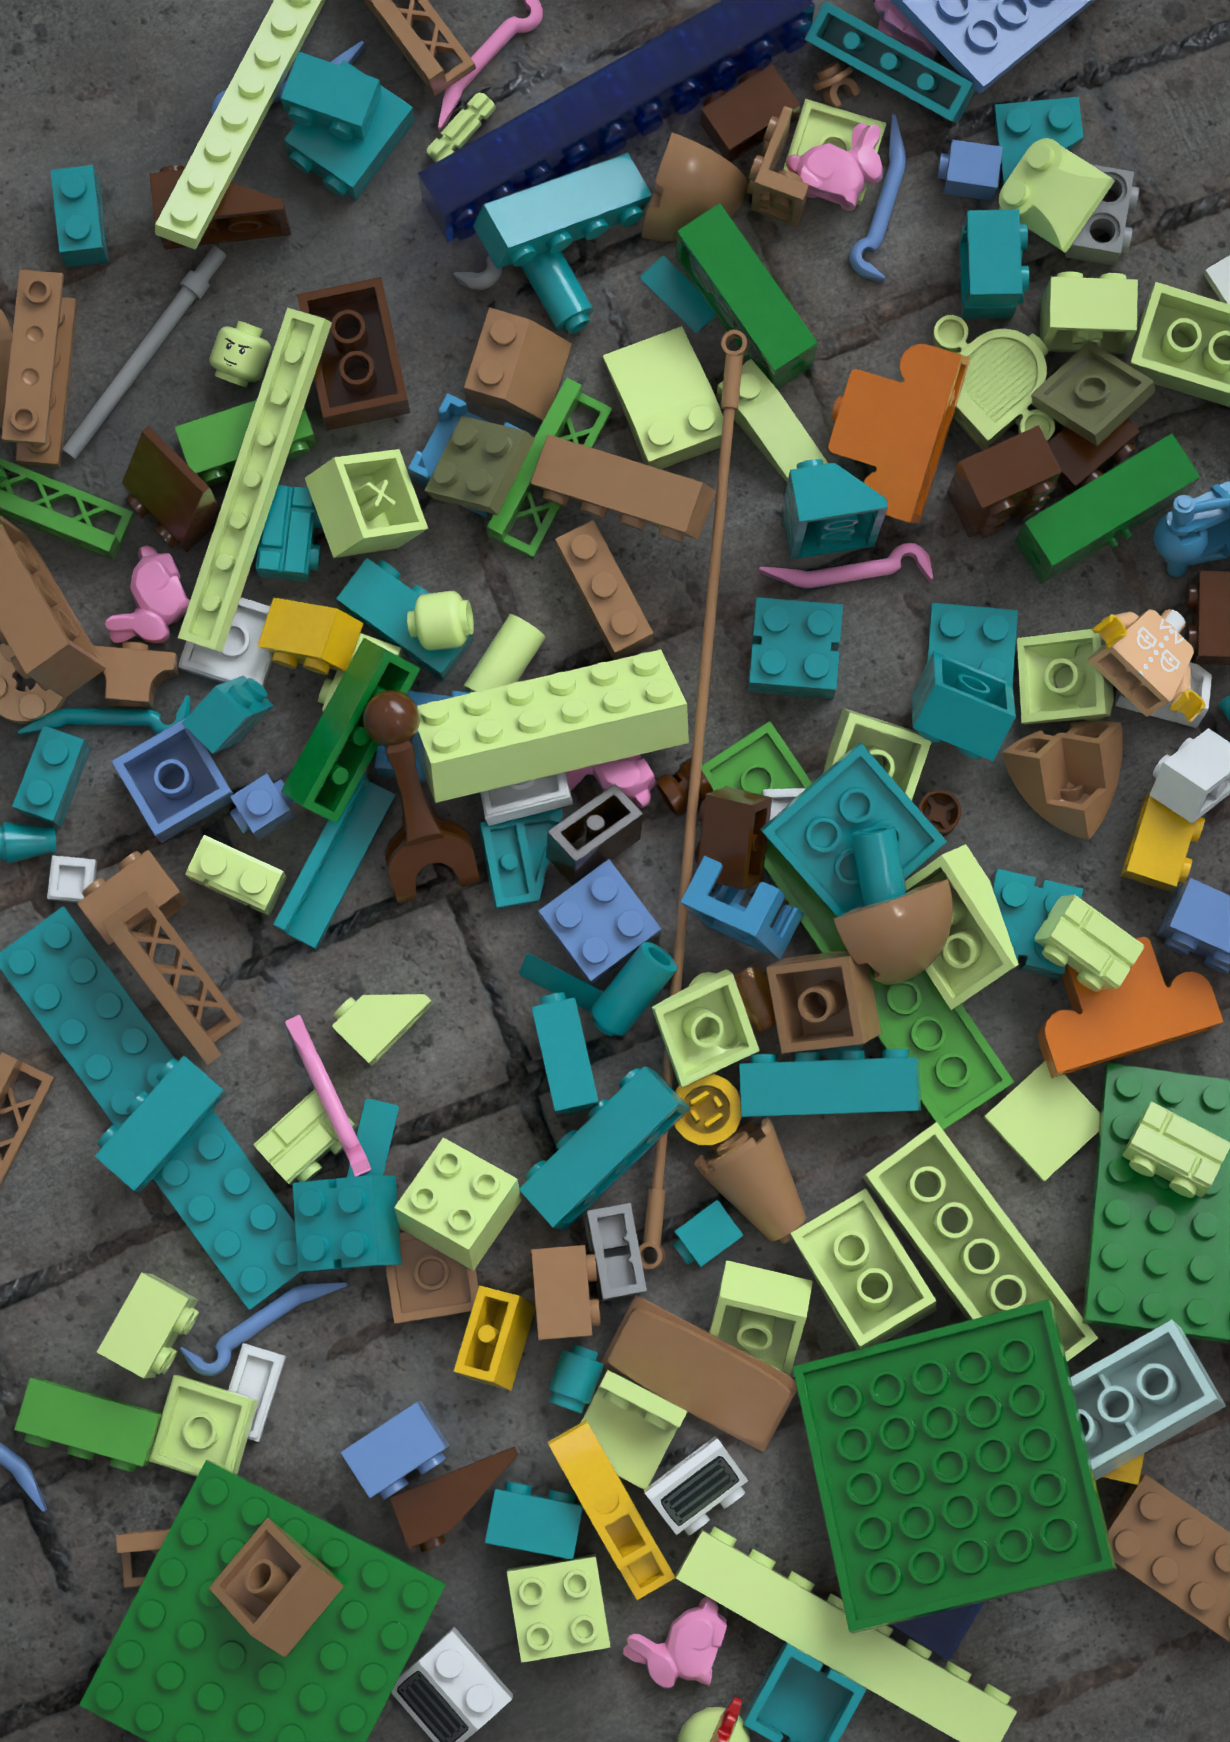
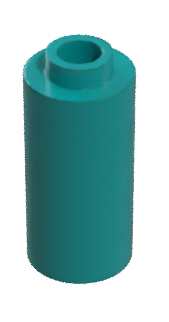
[521,250,594,334]
[851,826,906,906]
[591,942,677,1036]

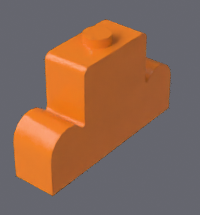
[828,344,971,524]
[1038,937,1224,1078]

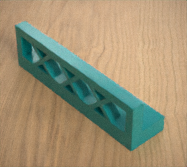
[273,774,396,950]

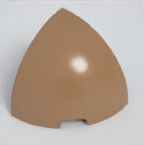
[642,132,749,242]
[1002,721,1123,840]
[833,879,953,985]

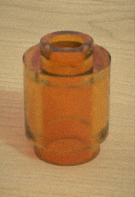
[734,964,776,1033]

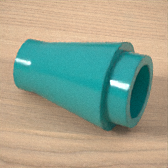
[0,821,57,865]

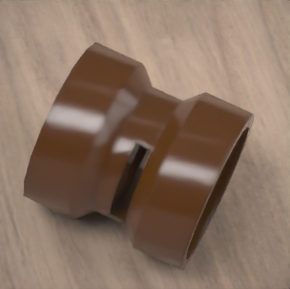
[654,757,713,817]
[917,790,961,837]

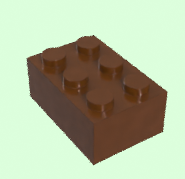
[297,277,410,431]
[947,425,1062,538]

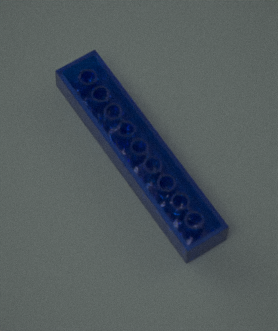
[418,0,815,242]

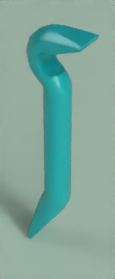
[17,695,191,737]

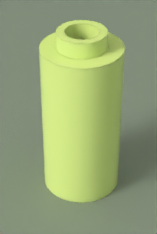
[463,614,546,693]

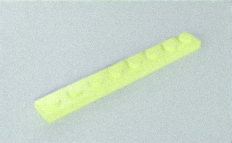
[155,0,326,250]
[178,308,332,652]

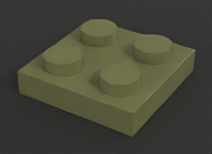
[1031,341,1155,446]
[424,416,535,515]

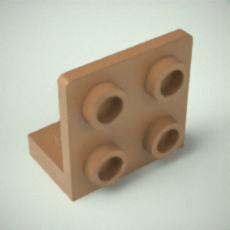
[747,106,809,227]

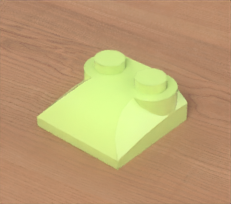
[999,138,1115,253]
[1017,629,1114,724]
[651,969,760,1087]

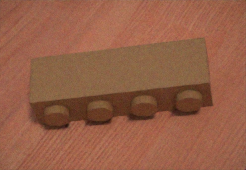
[531,434,716,543]

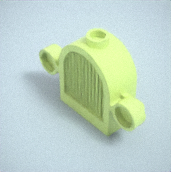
[933,315,1055,451]

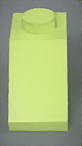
[332,994,433,1066]

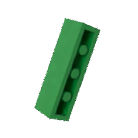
[281,638,421,823]

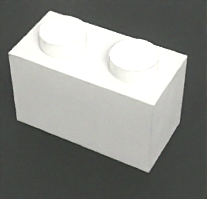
[1150,728,1230,823]

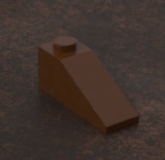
[389,1446,518,1552]

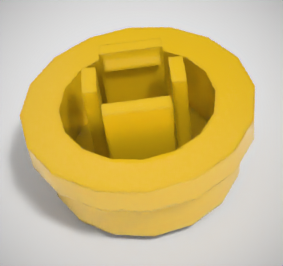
[674,1074,742,1146]

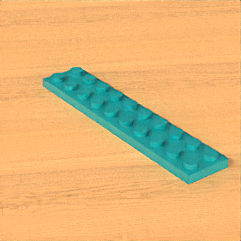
[0,906,302,1311]

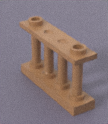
[1,269,78,468]

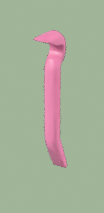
[438,0,543,133]
[759,543,933,589]
[285,1015,371,1177]

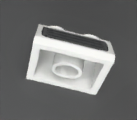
[644,1436,748,1536]
[391,1627,513,1742]

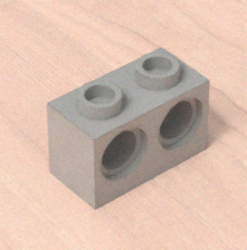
[1065,164,1139,266]
[583,1203,647,1302]

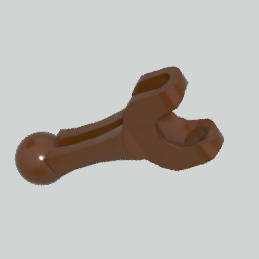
[363,690,480,904]

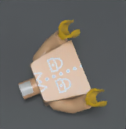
[1088,609,1206,723]

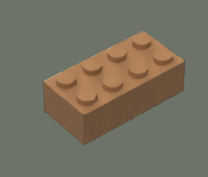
[0,516,106,698]
[1105,1473,1230,1644]

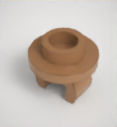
[813,61,859,107]

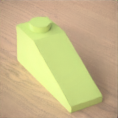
[716,359,829,482]

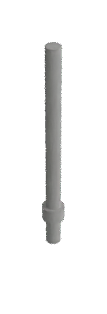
[62,246,227,460]

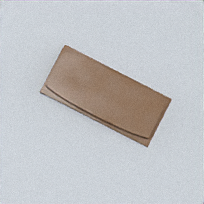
[600,1294,797,1453]

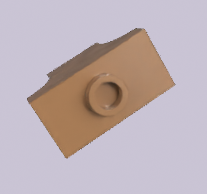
[94,642,180,710]

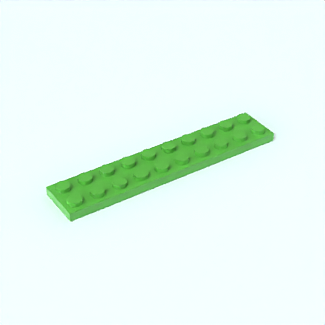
[701,721,1014,1130]

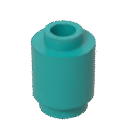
[548,1344,604,1413]

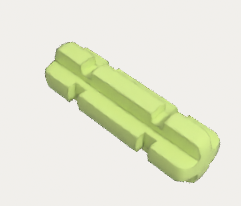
[427,93,496,166]

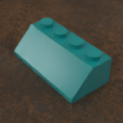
[781,459,888,561]

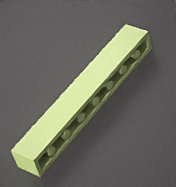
[675,1526,1017,1742]

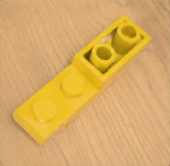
[548,1420,676,1600]

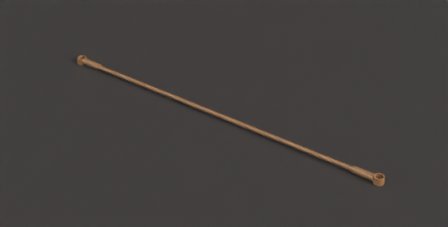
[639,330,750,1269]

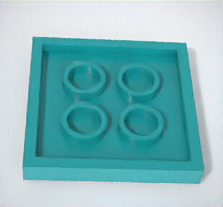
[760,742,947,917]

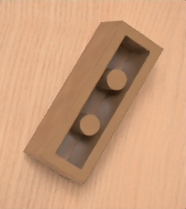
[555,519,654,660]

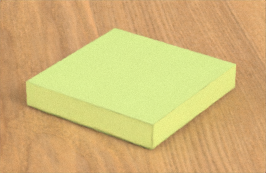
[783,99,886,206]
[983,1061,1100,1182]
[149,1375,258,1477]

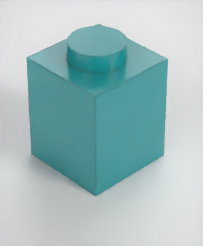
[672,1200,744,1268]

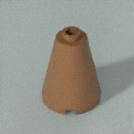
[694,1116,807,1244]

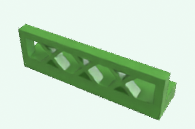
[487,378,612,560]
[0,458,135,561]

